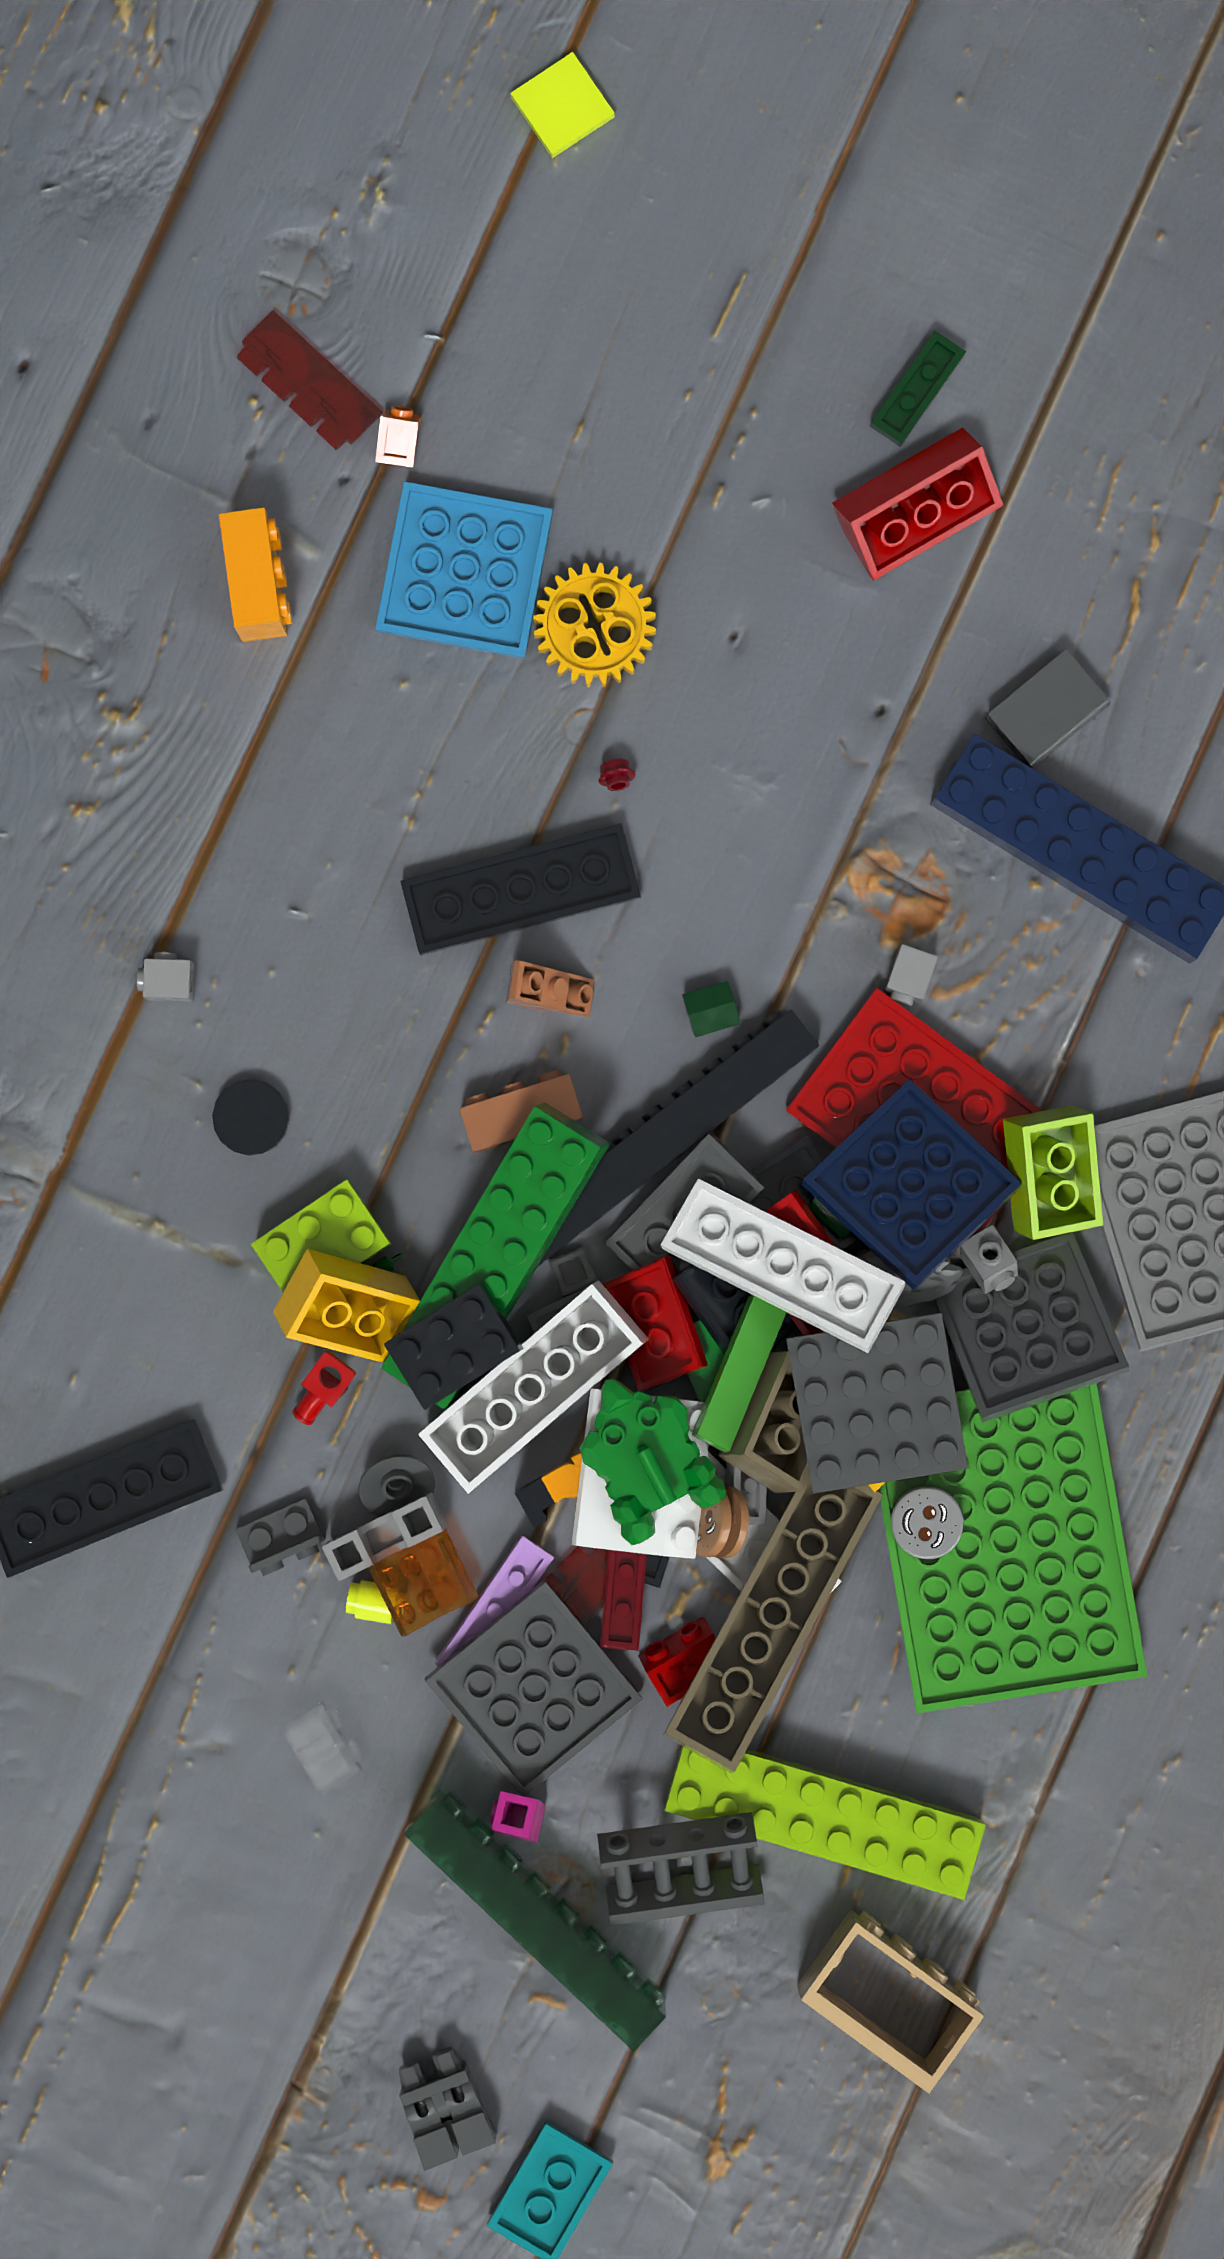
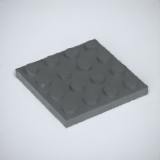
[934,1232,1129,1423]
[787,1312,968,1494]
[425,1579,643,1797]

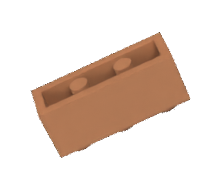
[459,1070,583,1154]

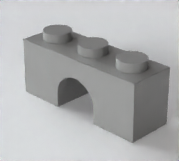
[322,1492,448,1582]

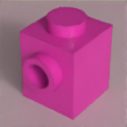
[490,1791,546,1843]

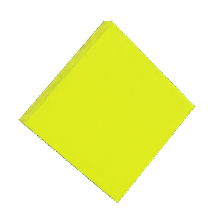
[510,52,615,159]

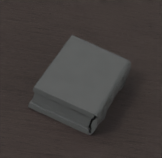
[985,649,1110,769]

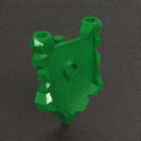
[580,1380,726,1545]

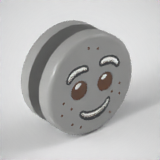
[891,1485,964,1559]

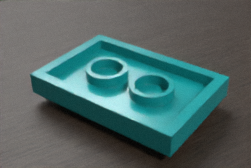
[487,2120,613,2259]

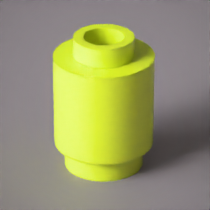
[346,1580,404,1624]

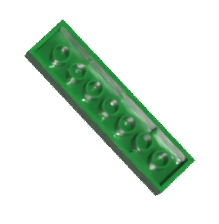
[381,1103,611,1410]

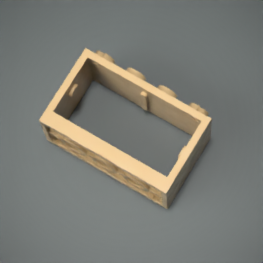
[797,1910,984,2094]

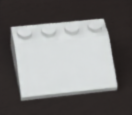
[571,1389,709,1559]

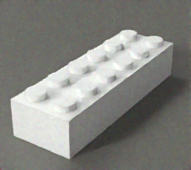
[418,1281,649,1494]

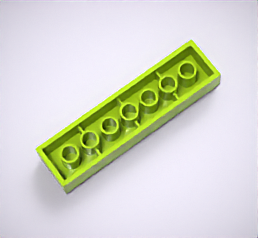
[664,1746,986,1900]

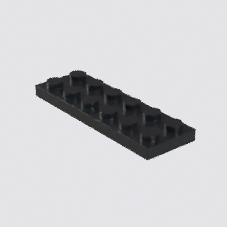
[400,823,641,956]
[0,1419,224,1578]

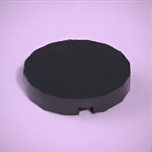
[212,1079,290,1156]

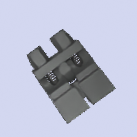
[399,2047,497,2171]

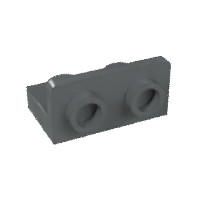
[235,1498,325,1576]

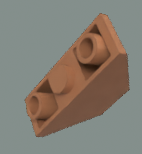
[506,960,595,1017]

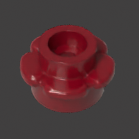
[598,759,636,791]

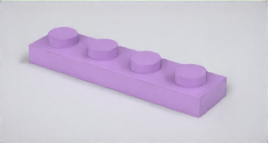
[435,1534,554,1666]

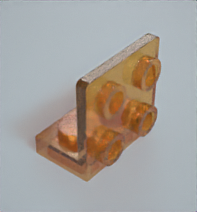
[369,1529,479,1637]

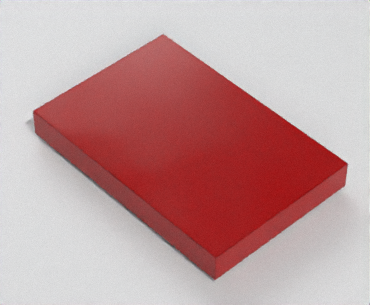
[602,1257,708,1392]

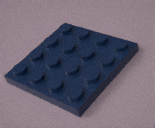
[802,1079,1022,1291]

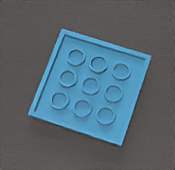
[375,481,553,659]

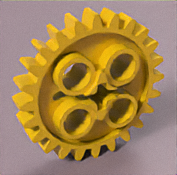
[533,563,656,688]

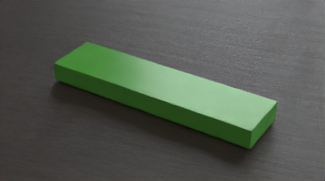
[692,1295,786,1452]

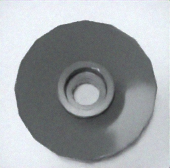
[358,1454,435,1516]

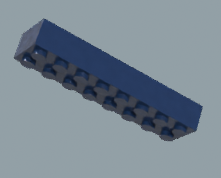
[931,733,1224,964]

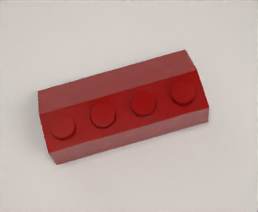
[832,427,1004,581]

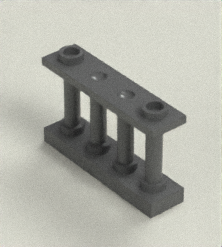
[597,1812,765,1926]

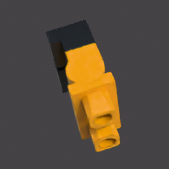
[515,1451,582,1527]

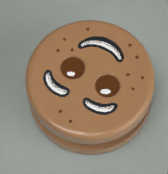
[696,1486,749,1559]

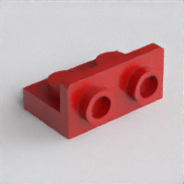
[638,1617,716,1707]

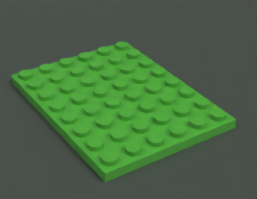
[878,1383,1148,1713]

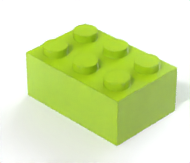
[1003,1105,1103,1240]
[251,1179,393,1292]

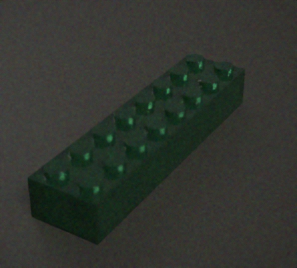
[404,1789,666,2052]

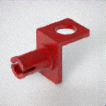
[292,1351,356,1425]

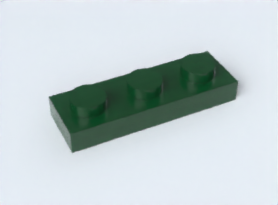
[870,331,966,447]

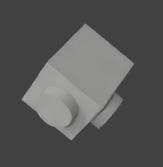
[137,952,195,1002]
[960,1225,1018,1294]

